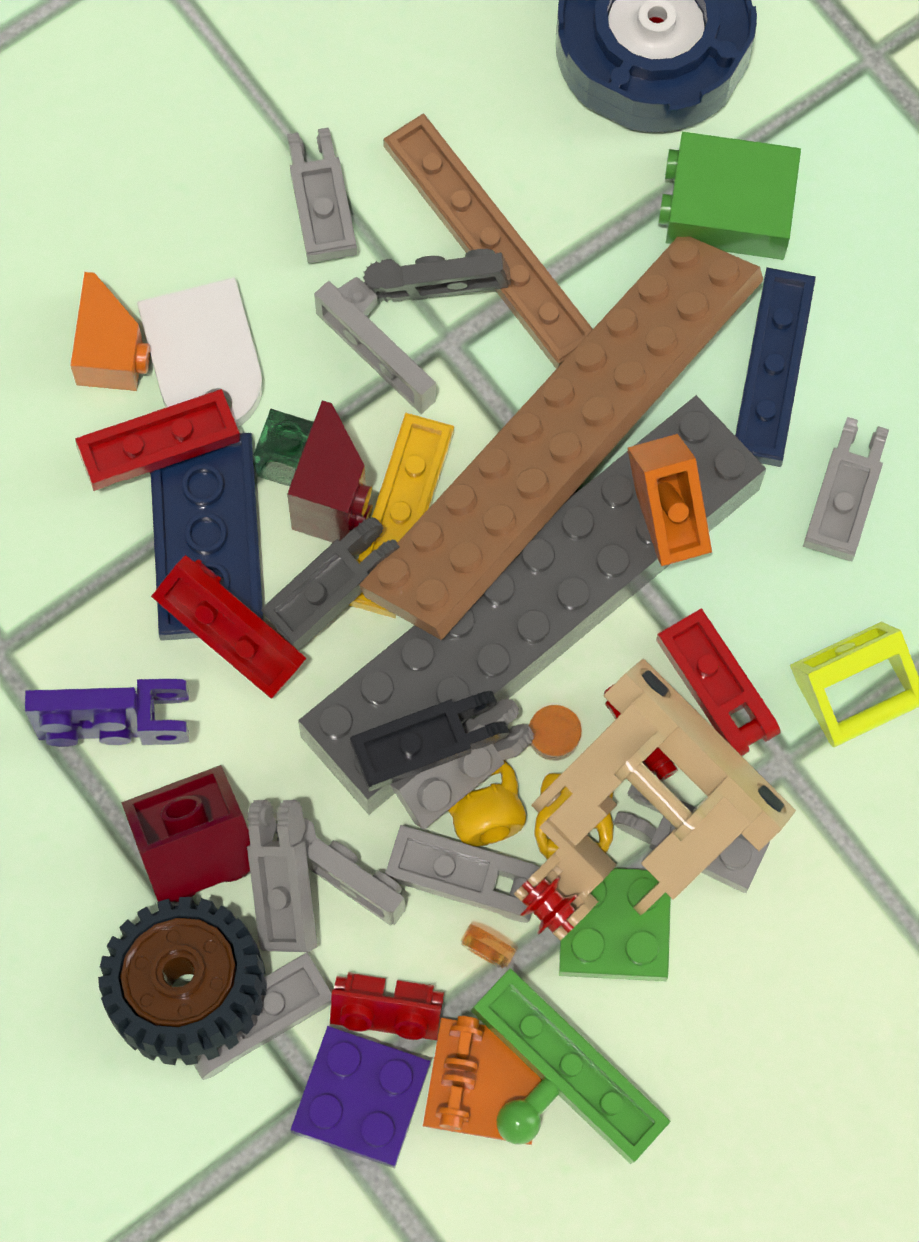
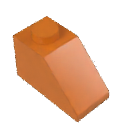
[70,272,150,391]
[627,434,712,566]

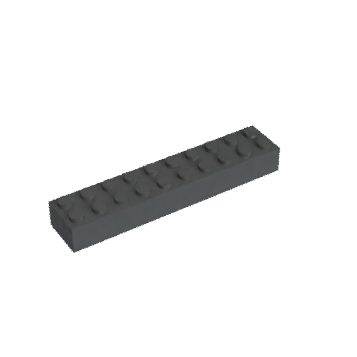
[298,395,766,815]

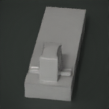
[314,277,436,414]

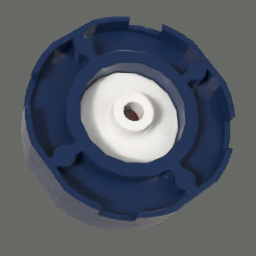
[555,0,757,132]

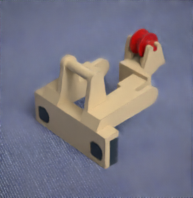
[514,658,796,941]

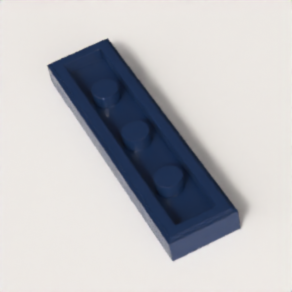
[735,267,816,467]

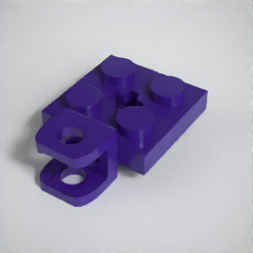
[25,679,189,747]

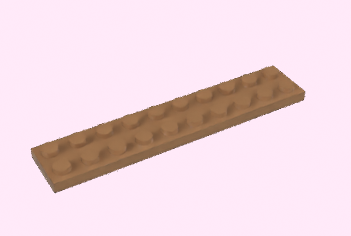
[359,237,764,640]

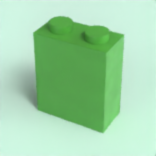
[658,131,801,260]

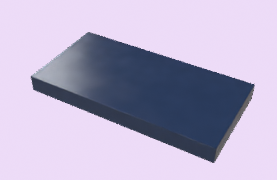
[150,433,264,641]

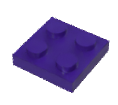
[290,1026,431,1169]

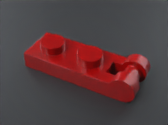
[656,608,781,756]

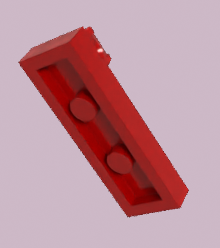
[75,389,240,491]
[151,555,307,699]

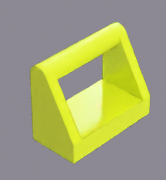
[790,621,919,748]

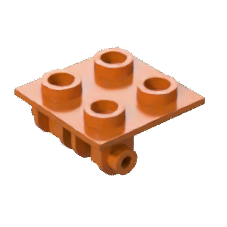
[423,1016,542,1145]

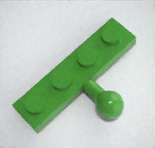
[470,968,671,1164]

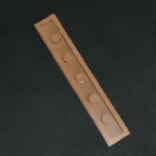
[383,113,593,369]

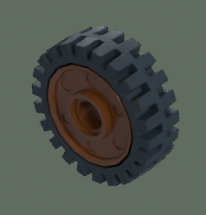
[98,897,267,1065]

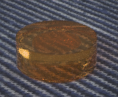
[529,705,582,761]
[460,924,516,969]

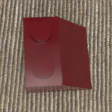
[287,400,373,543]
[121,765,250,902]

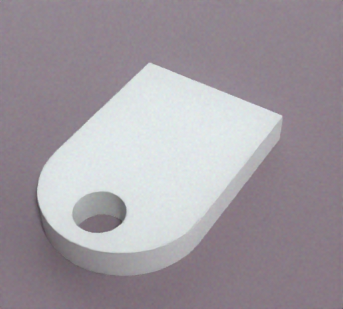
[137,277,263,428]

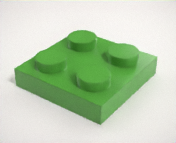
[559,868,671,982]

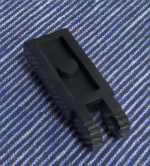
[350,691,510,792]

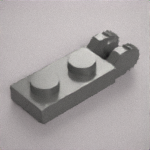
[363,249,511,302]
[261,517,400,651]

